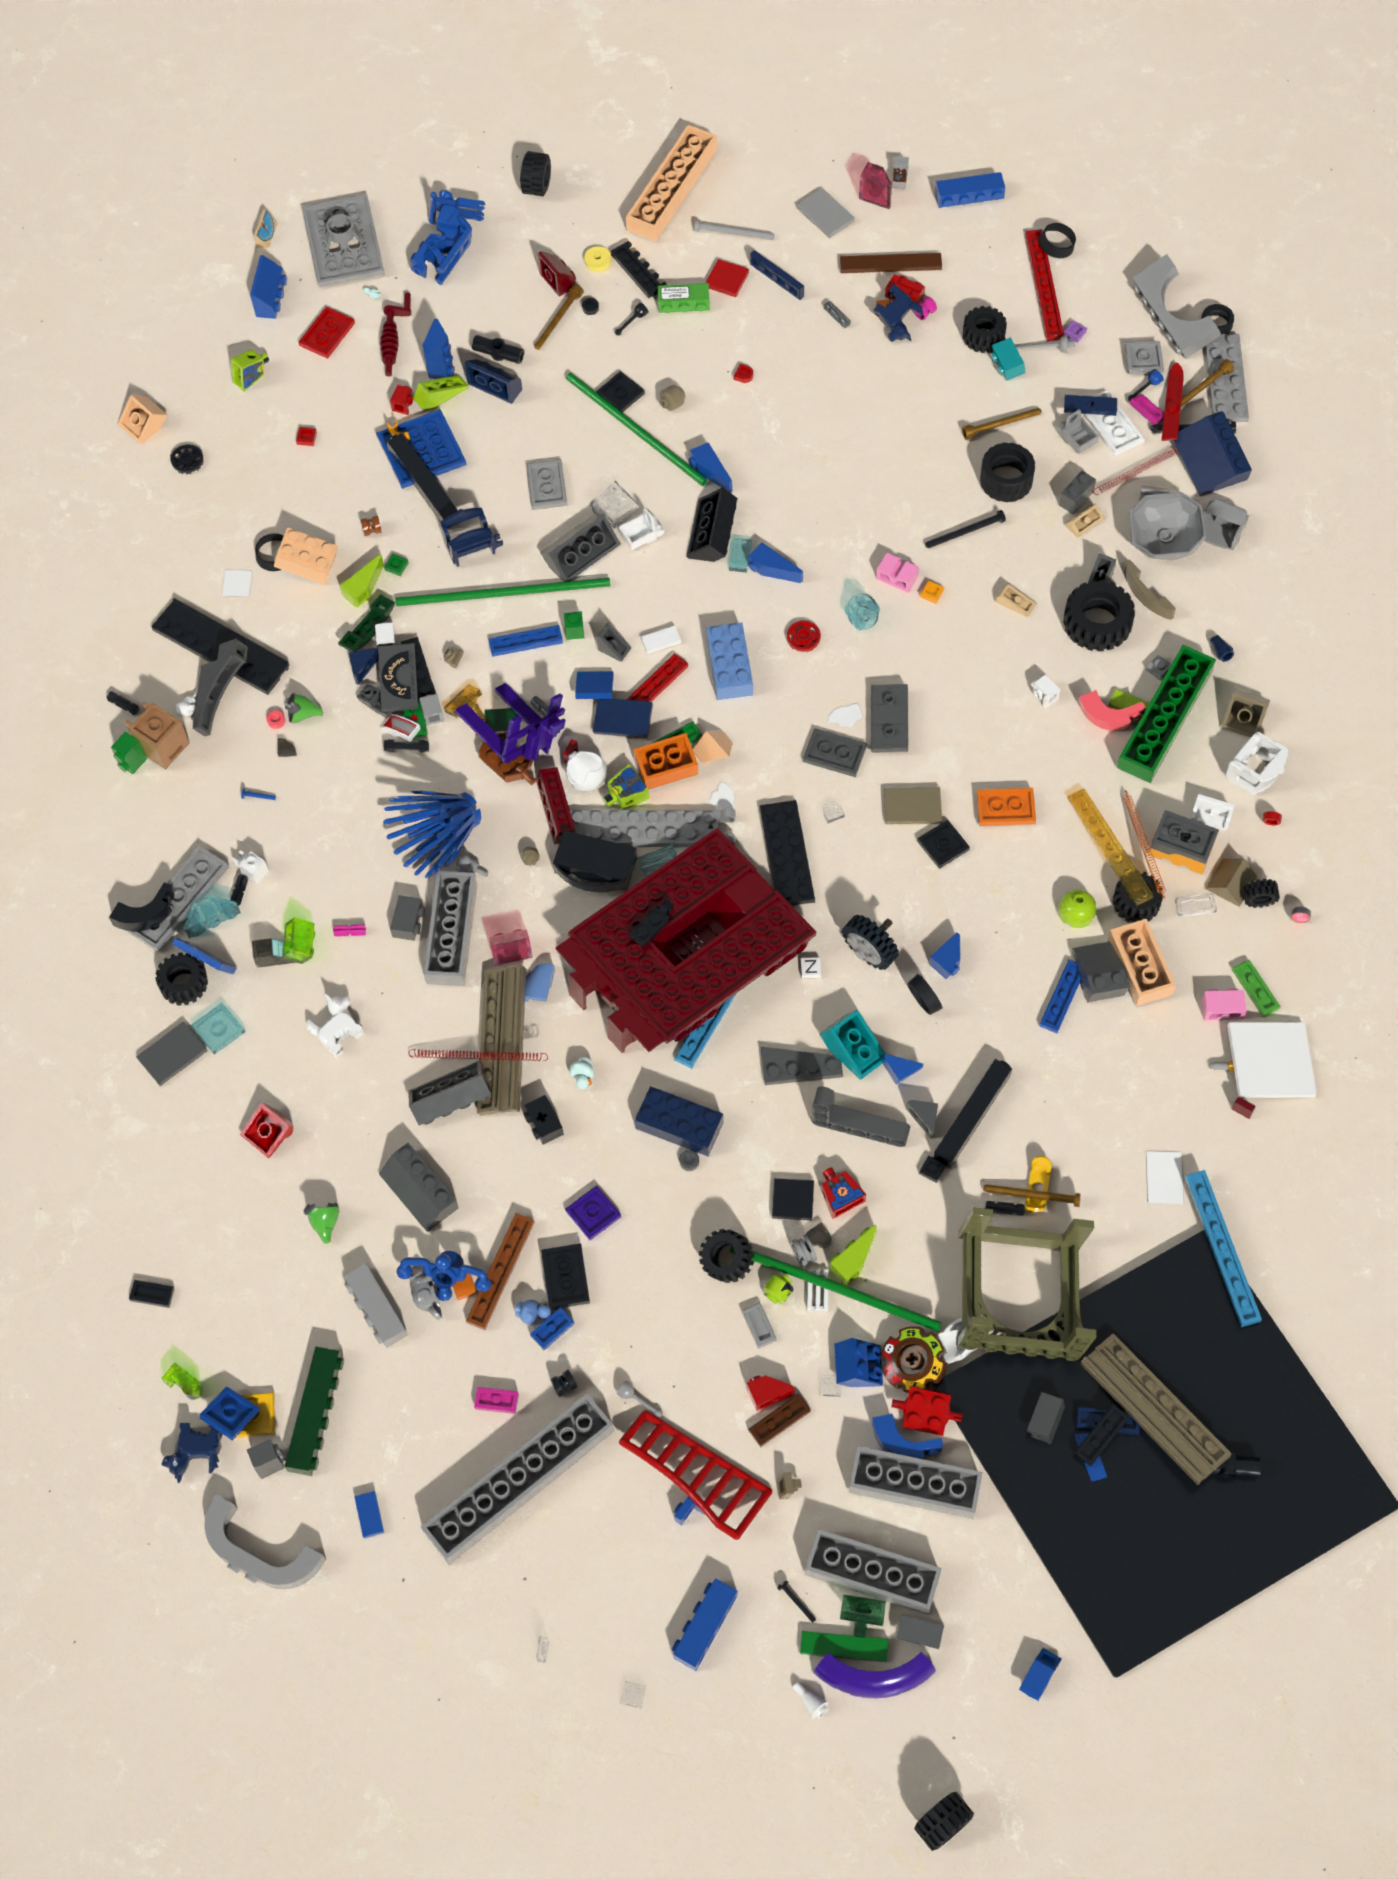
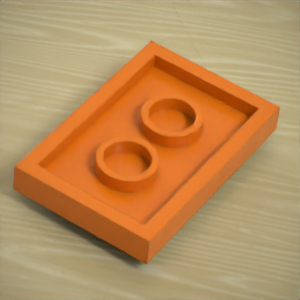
[977,788,1036,826]

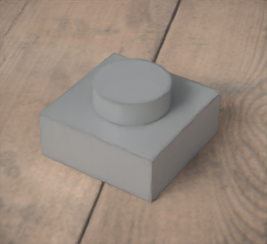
[1146,655,1171,680]

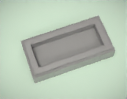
[742,1303,777,1349]

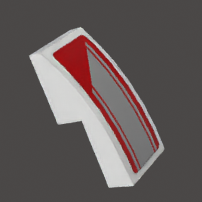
[381,714,421,742]

